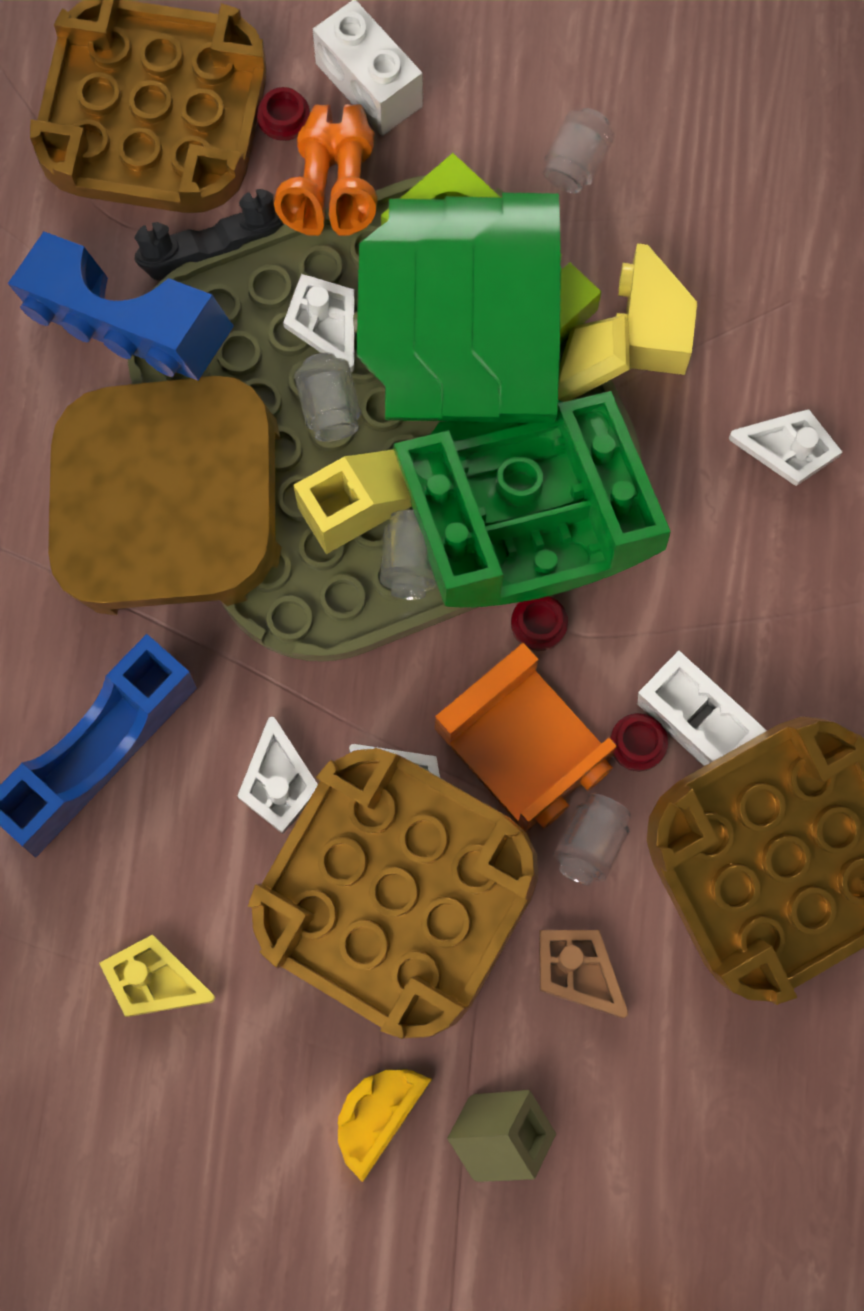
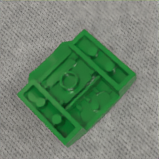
[357,192,561,423]
[394,391,671,608]

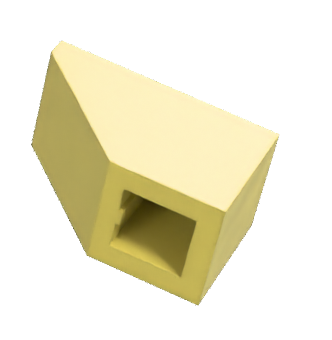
[616,243,697,375]
[294,449,412,554]

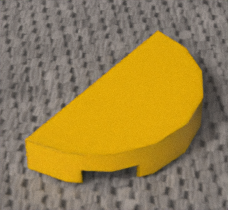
[338,1070,432,1182]

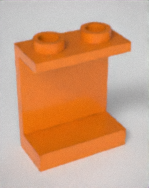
[435,643,617,832]

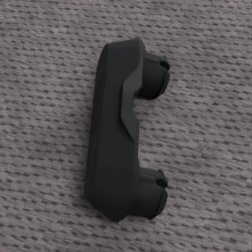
[135,189,284,280]

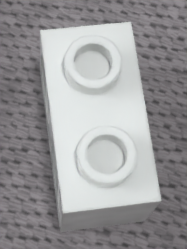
[313,0,423,136]
[637,650,767,766]

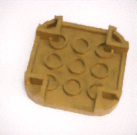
[30,0,266,213]
[48,376,282,616]
[646,717,864,1005]
[248,747,538,1039]

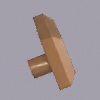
[539,930,628,1019]

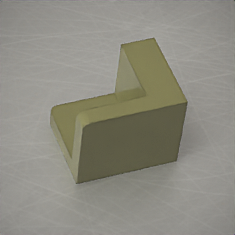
[447,1090,556,1182]

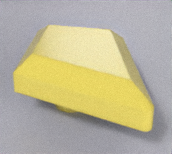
[558,315,630,402]
[99,935,215,1017]

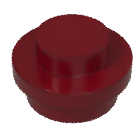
[257,87,310,141]
[511,596,568,651]
[610,713,668,772]

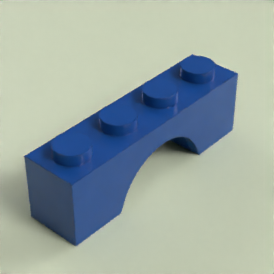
[7,231,234,381]
[0,634,197,858]

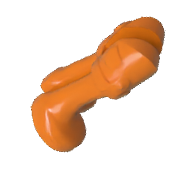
[274,104,378,236]

